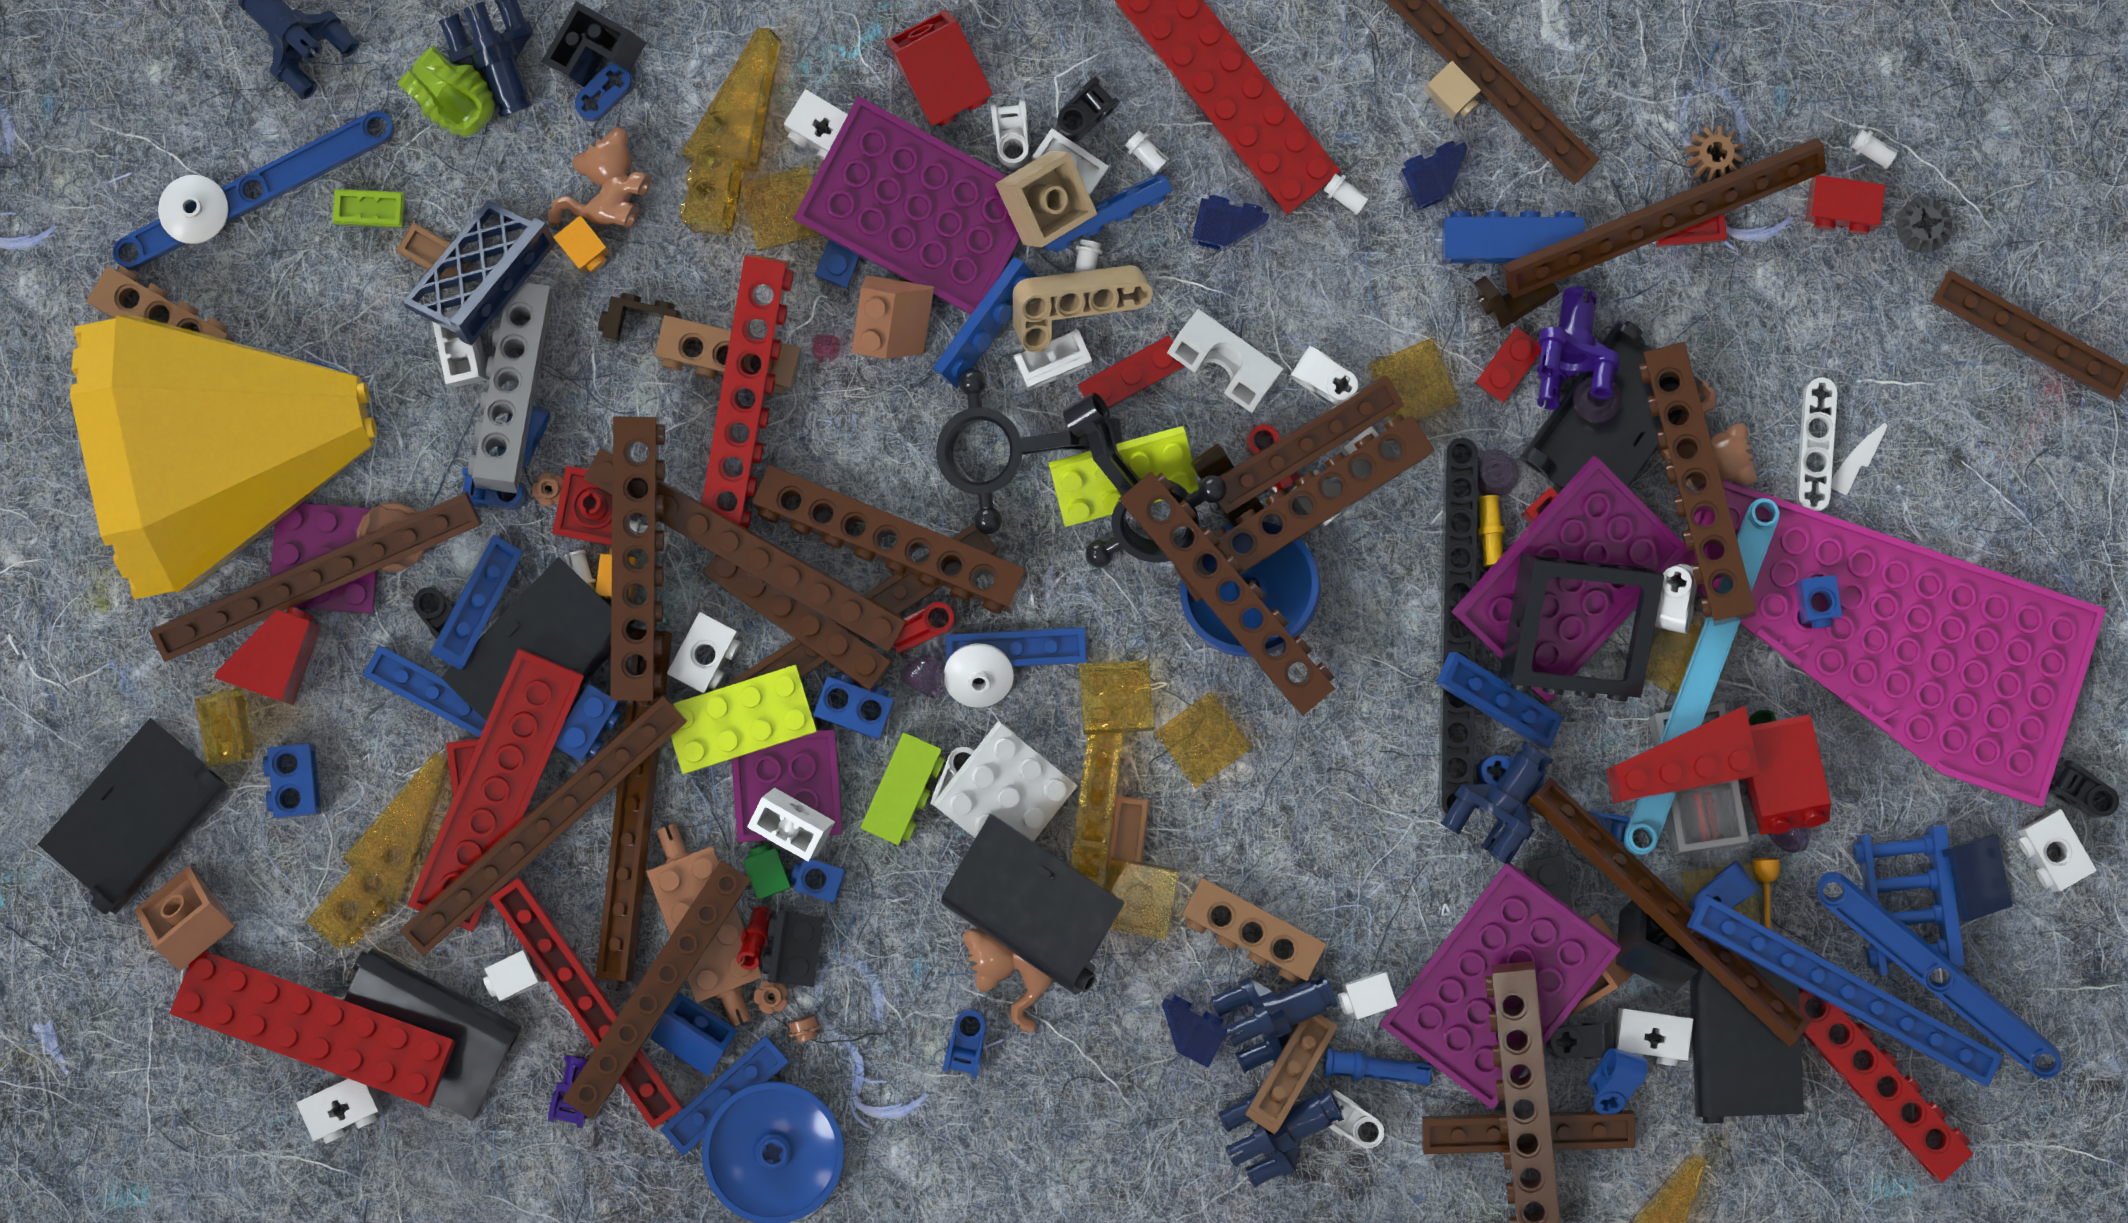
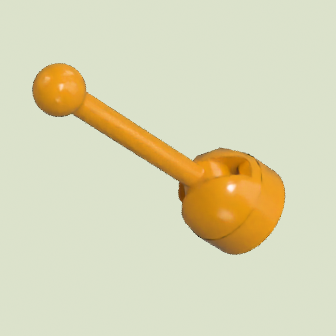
[1752,858,1781,930]

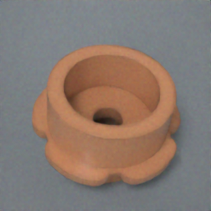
[531,472,563,506]
[754,980,788,1014]
[788,1014,821,1042]

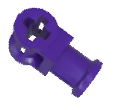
[548,1054,589,1129]

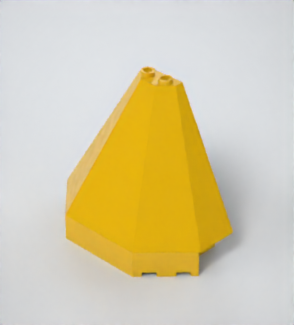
[70,315,377,599]

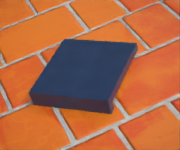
[1942,835,2012,922]

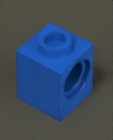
[1795,575,1842,629]
[790,859,846,903]

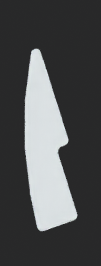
[1831,423,1887,495]

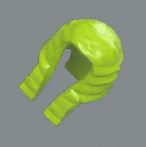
[397,45,494,137]

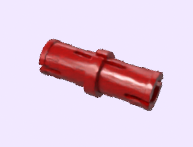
[737,906,774,970]

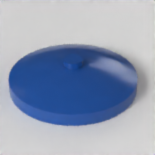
[1180,521,1321,657]
[702,1081,844,1223]

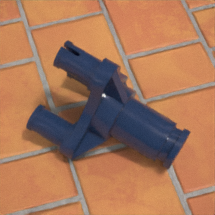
[238,0,360,100]
[438,0,533,117]
[1441,742,1553,864]
[1210,974,1338,1073]
[1218,1087,1344,1187]

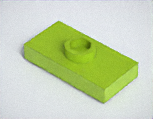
[332,189,406,229]

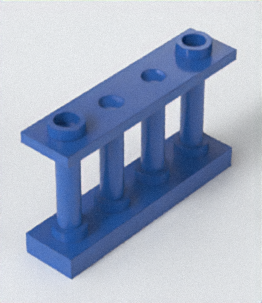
[1852,825,1965,975]

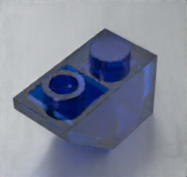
[1398,141,1468,213]
[1191,195,1269,252]
[1161,994,1227,1068]

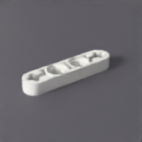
[1796,377,1837,512]

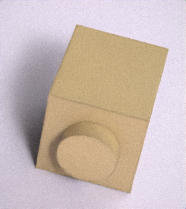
[1424,61,1481,120]

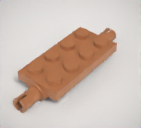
[646,823,762,1027]

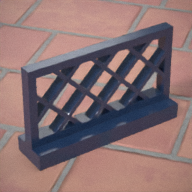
[403,200,556,346]

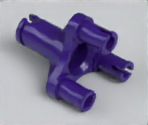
[1537,286,1620,410]

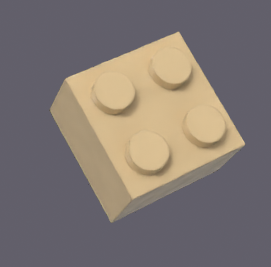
[995,151,1097,248]

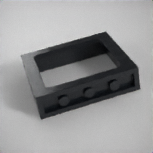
[1499,553,1664,702]

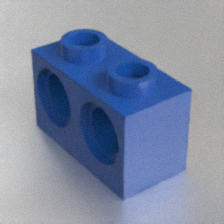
[813,673,894,741]
[263,743,322,819]

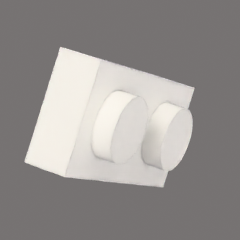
[1032,128,1109,196]

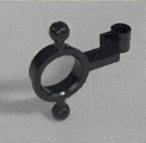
[936,368,1122,534]
[1063,392,1227,568]

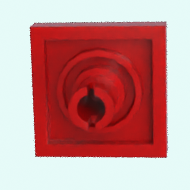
[552,466,612,546]

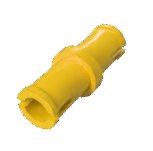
[1477,495,1505,568]

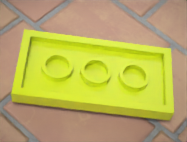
[1048,426,1199,527]
[671,665,817,775]

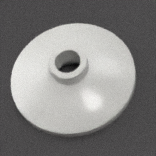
[158,175,229,244]
[944,643,1014,708]

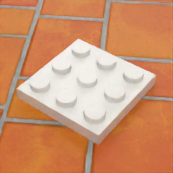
[933,722,1078,841]

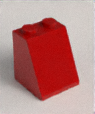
[884,9,993,126]
[214,607,322,705]
[1743,714,1831,835]

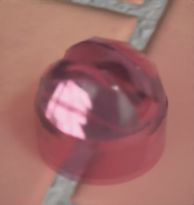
[812,335,840,363]

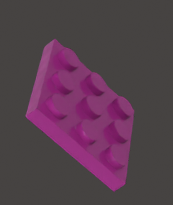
[270,503,378,614]
[731,729,843,843]

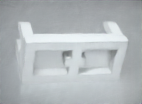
[1013,329,1092,392]

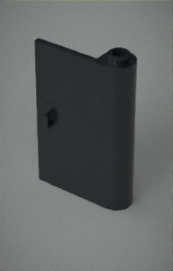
[1520,321,1703,489]
[441,557,636,721]
[37,718,229,915]
[941,814,1125,995]
[344,948,522,1121]
[1689,958,1804,1124]

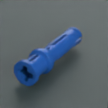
[1323,1047,1431,1086]

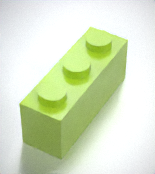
[860,732,946,846]

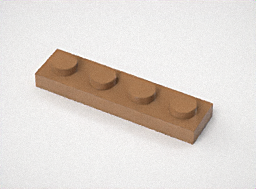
[1245,1014,1338,1134]

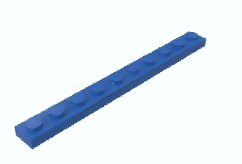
[1686,895,2003,1087]

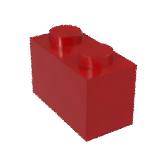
[1805,175,1885,235]

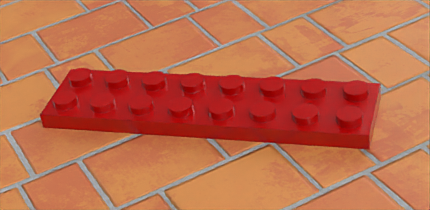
[1115,0,1341,216]
[407,647,584,932]
[169,951,456,1108]

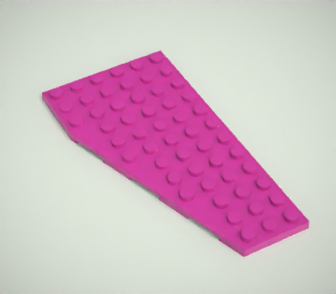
[1676,481,2106,808]

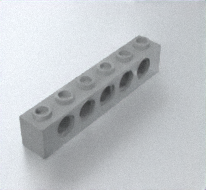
[468,282,553,493]

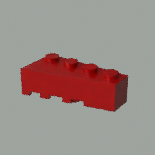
[1606,705,1760,804]

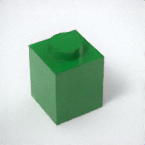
[743,844,793,900]

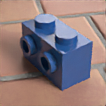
[554,684,622,763]
[649,992,738,1077]

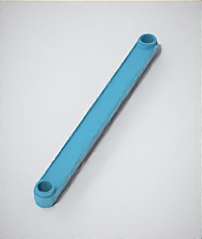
[1624,498,1780,855]

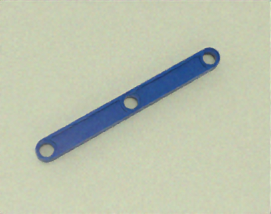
[112,111,395,270]
[1817,872,2062,1079]

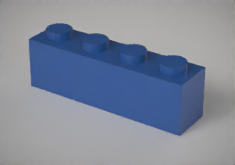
[1442,211,1585,264]

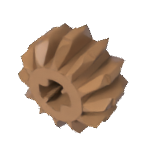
[1685,125,1744,182]

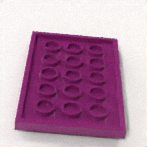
[793,96,1020,315]
[1451,456,1687,703]
[1380,862,1622,1110]

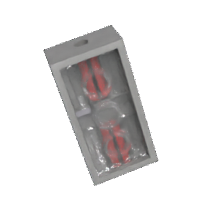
[1649,703,1749,856]

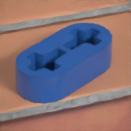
[575,64,632,122]

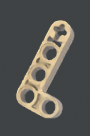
[1013,265,1153,353]

